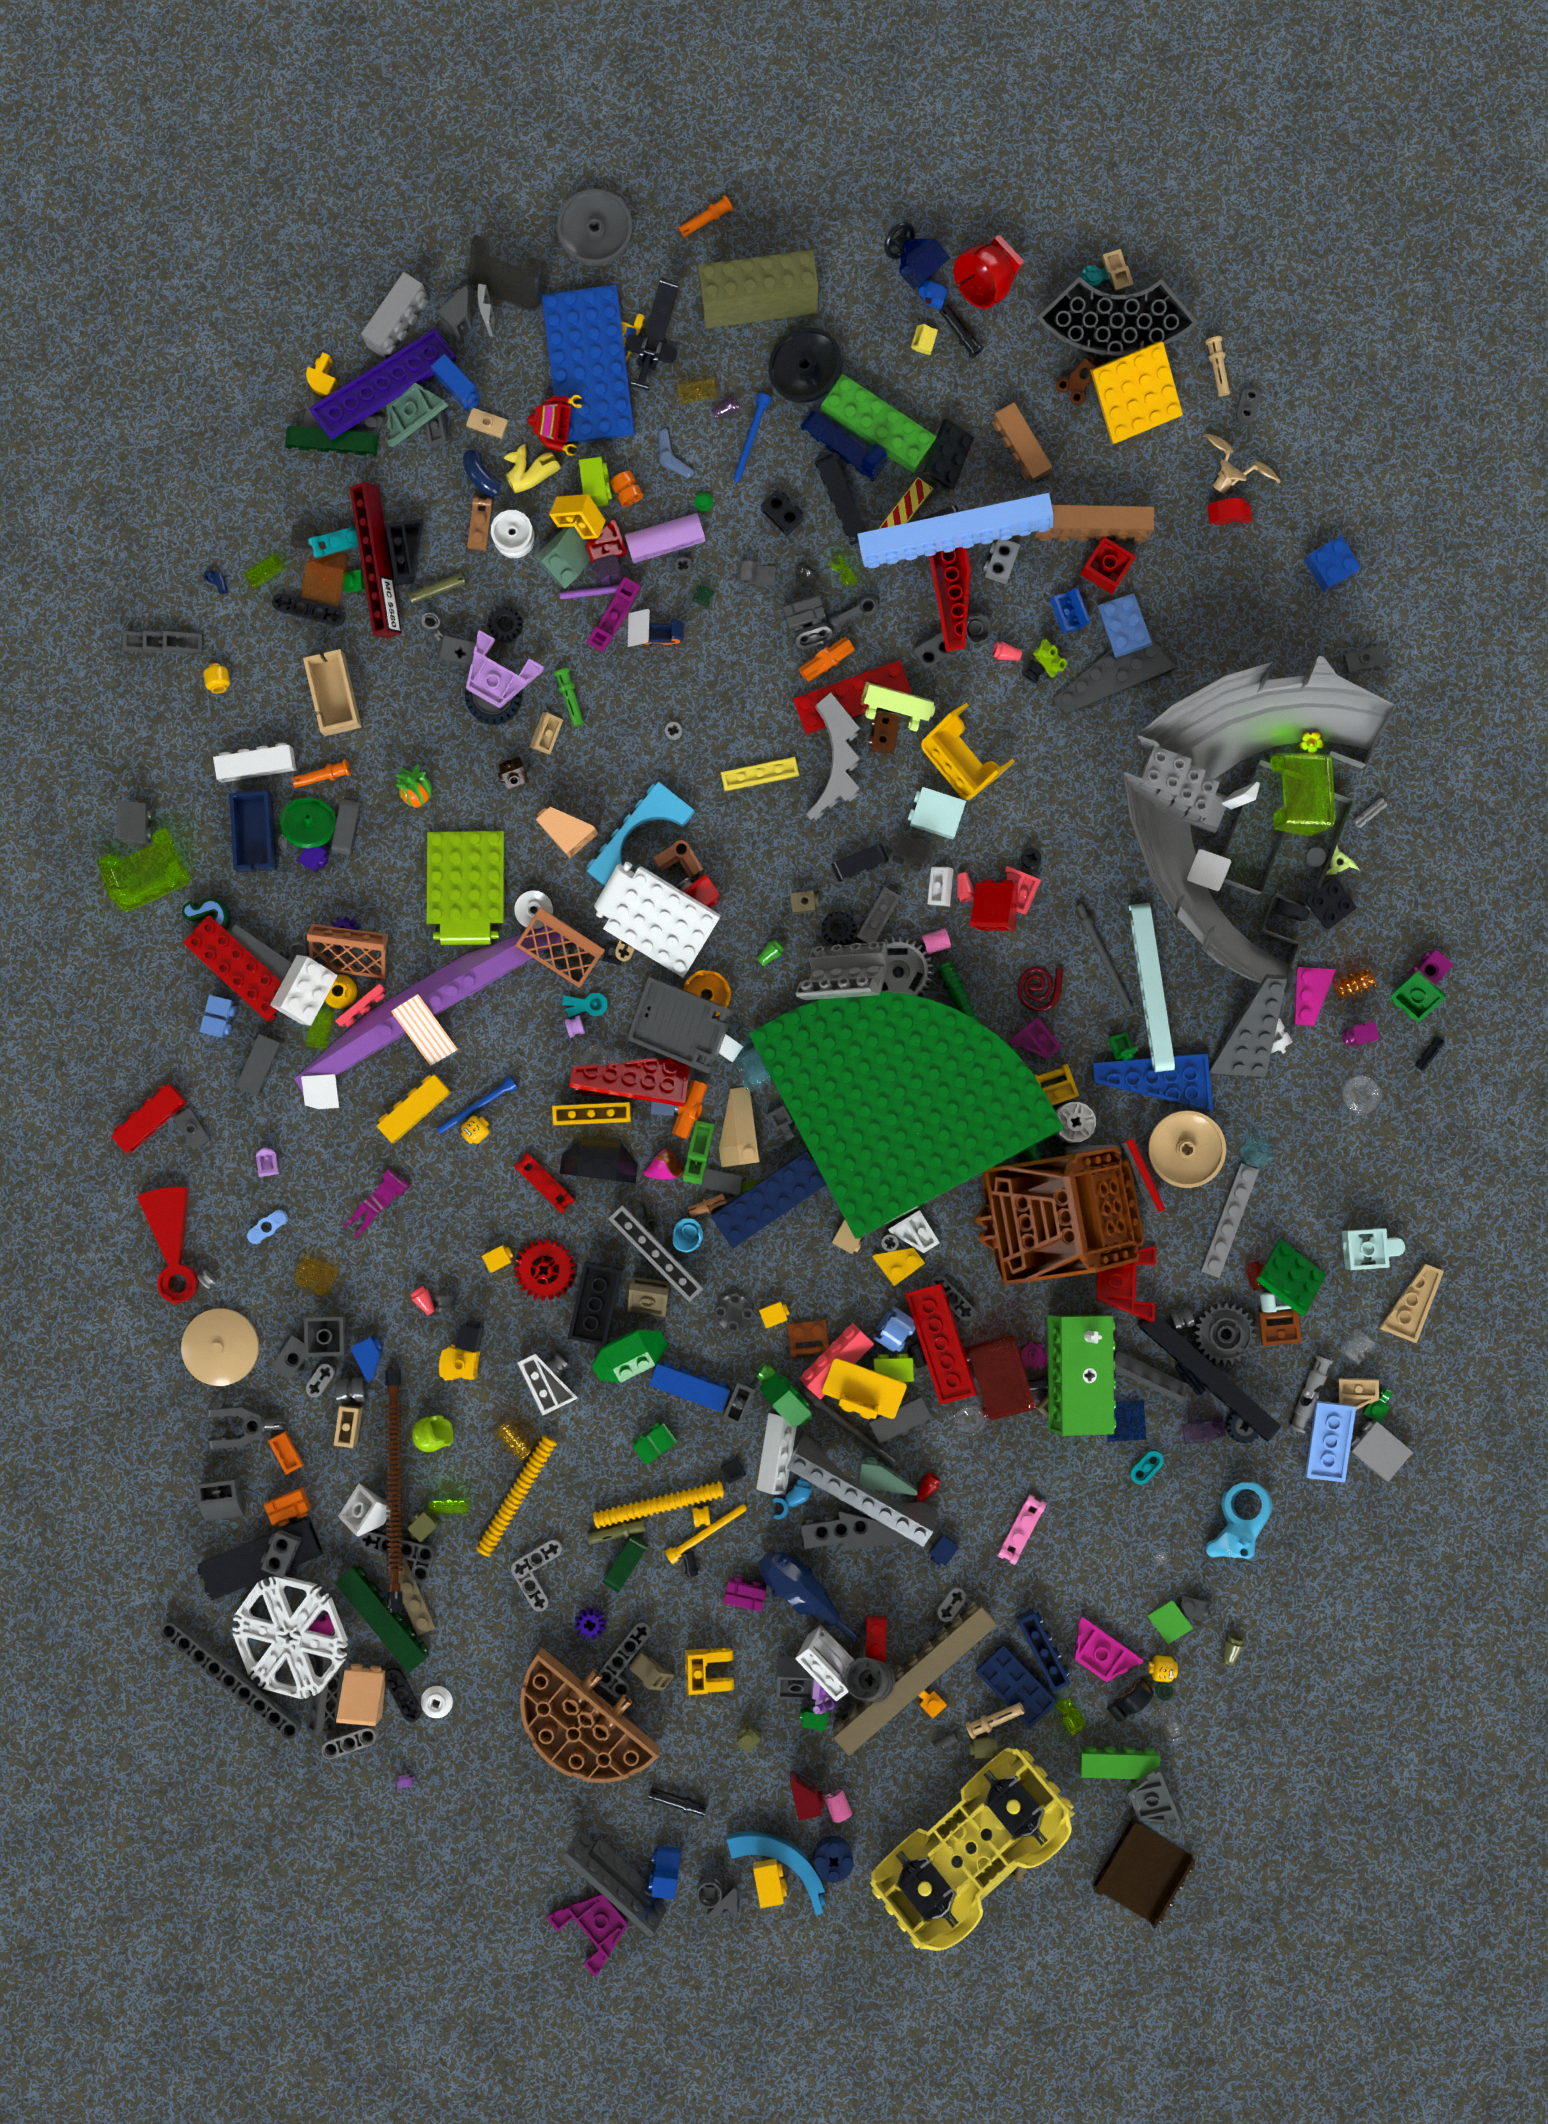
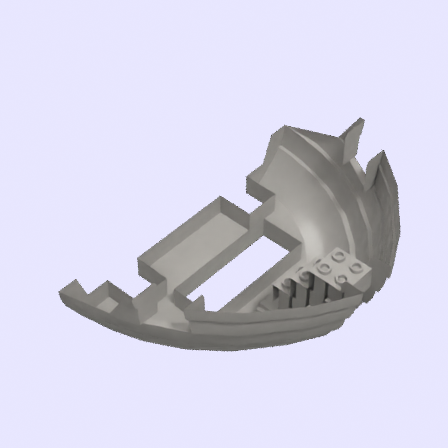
[1123,656,1395,994]

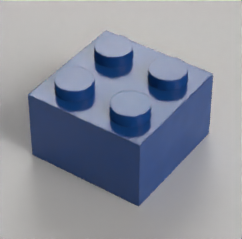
[1304,535,1361,592]

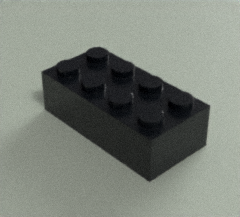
[567,1262,623,1346]

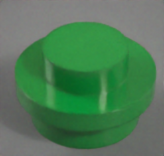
[694,493,713,512]

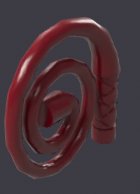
[1018,967,1063,1011]

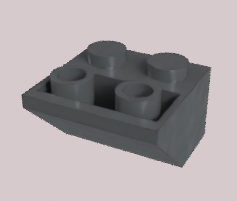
[438,286,473,341]
[196,1477,244,1521]

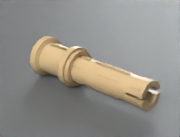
[1205,336,1230,397]
[966,1702,1025,1739]

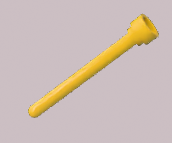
[664,1504,747,1564]

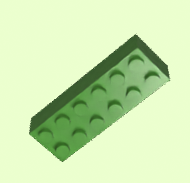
[821,374,937,474]

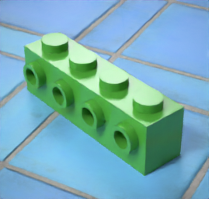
[1079,1746,1160,1779]

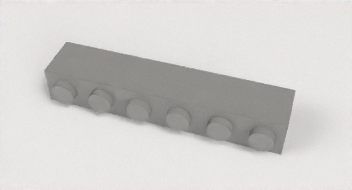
[608,1205,704,1302]

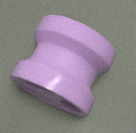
[565,1015,585,1038]

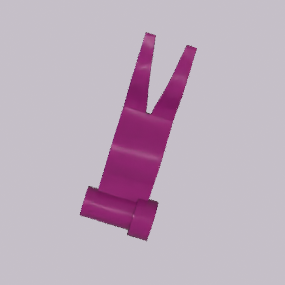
[342,1168,411,1238]

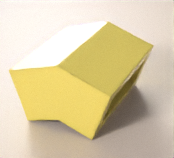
[911,324,938,355]

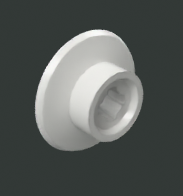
[421,1686,453,1718]

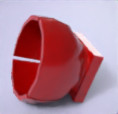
[953,235,1025,309]

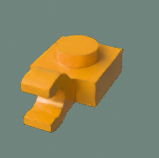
[918,1689,947,1718]

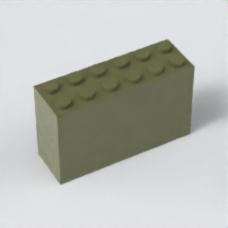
[698,250,818,328]

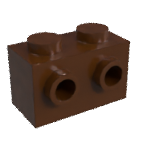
[868,711,900,755]

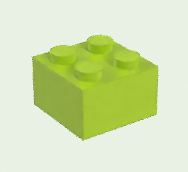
[579,457,612,507]

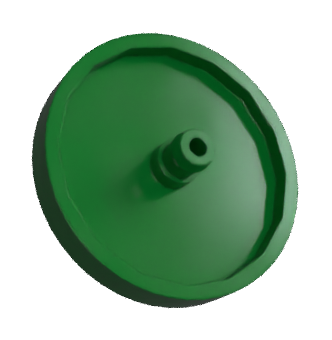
[280,798,336,848]

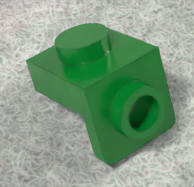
[343,569,366,593]
[1107,1032,1138,1061]

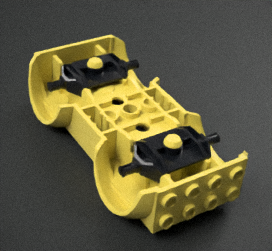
[870,1748,1075,1951]

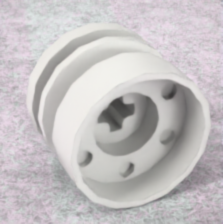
[1055,1102,1096,1143]

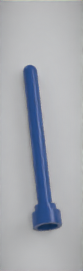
[733,393,772,482]
[437,1075,518,1134]

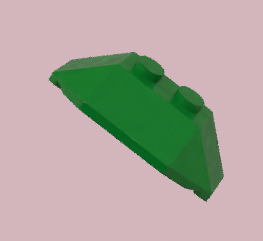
[591,1329,668,1383]

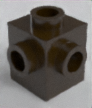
[498,757,529,789]

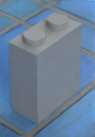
[1350,1420,1413,1482]

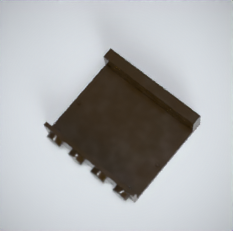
[1092,1819,1195,1929]

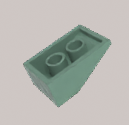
[534,526,590,589]
[857,1456,917,1495]

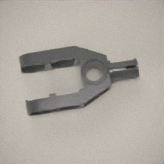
[206,1406,284,1449]

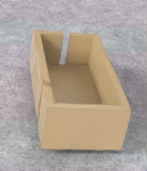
[303,649,362,736]

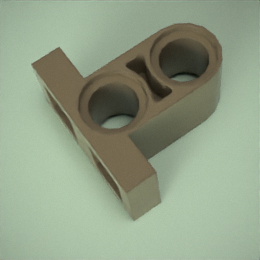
[628,1650,675,1691]

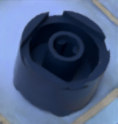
[814,1836,854,1883]

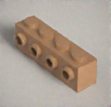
[992,402,1052,484]

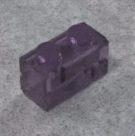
[592,554,623,587]

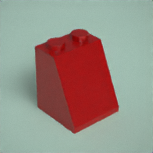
[970,879,1018,931]

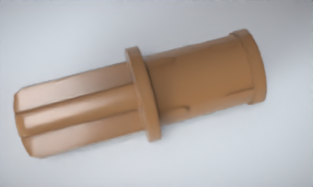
[688,1194,726,1218]

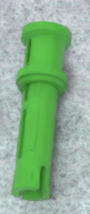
[553,668,585,727]

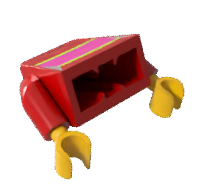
[528,395,582,456]

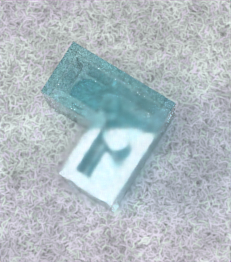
[735,1047,773,1092]

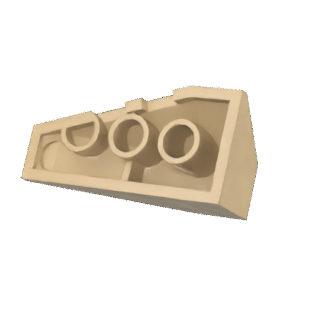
[719,1086,759,1167]

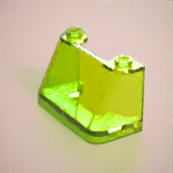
[1270,753,1336,837]
[96,827,191,911]

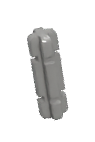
[1353,798,1387,828]

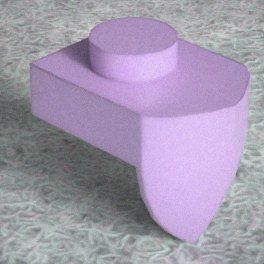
[256,1147,279,1177]

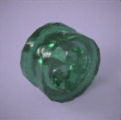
[1155,1682,1174,1701]

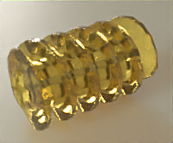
[494,1419,533,1464]

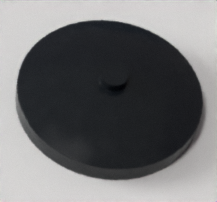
[769,327,843,403]

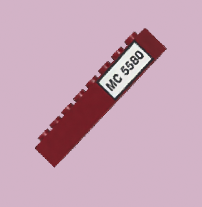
[349,482,402,639]

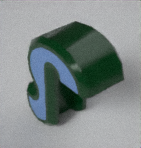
[182,898,231,930]

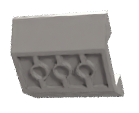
[796,942,887,1000]

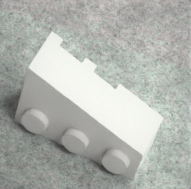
[517,1354,577,1415]

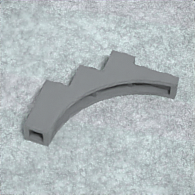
[805,693,860,820]

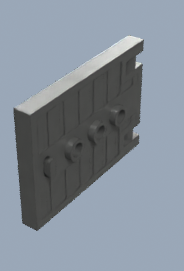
[627,977,734,1074]

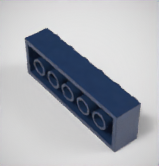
[711,1150,827,1249]

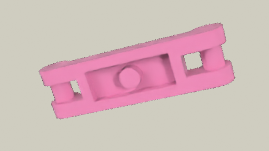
[997,1494,1047,1565]

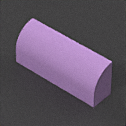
[624,513,705,564]

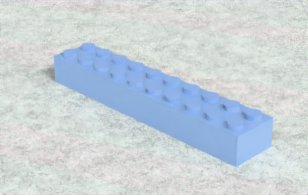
[858,493,1053,568]

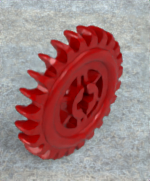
[513,1238,577,1302]

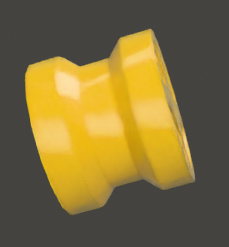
[693,1506,711,1527]

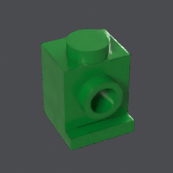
[799,1705,828,1731]

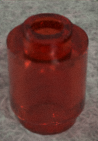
[1245,1261,1265,1291]

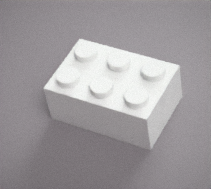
[270,955,338,1026]

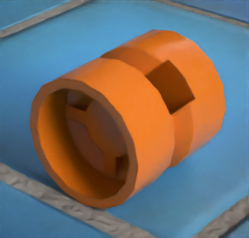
[610,470,643,507]

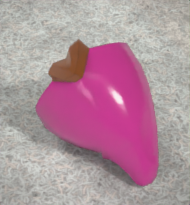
[643,1148,684,1180]

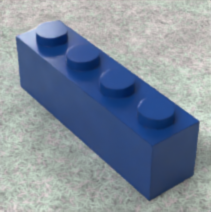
[649,1361,730,1412]

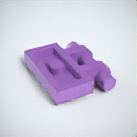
[812,1673,840,1714]

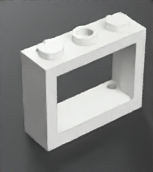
[795,1625,854,1701]

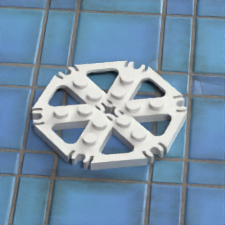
[232,1575,348,1699]

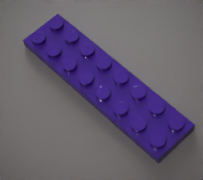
[309,328,457,440]

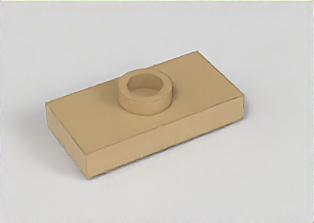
[466,408,509,439]

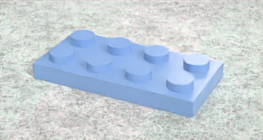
[1305,1401,1356,1482]

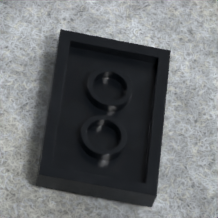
[923,419,974,490]

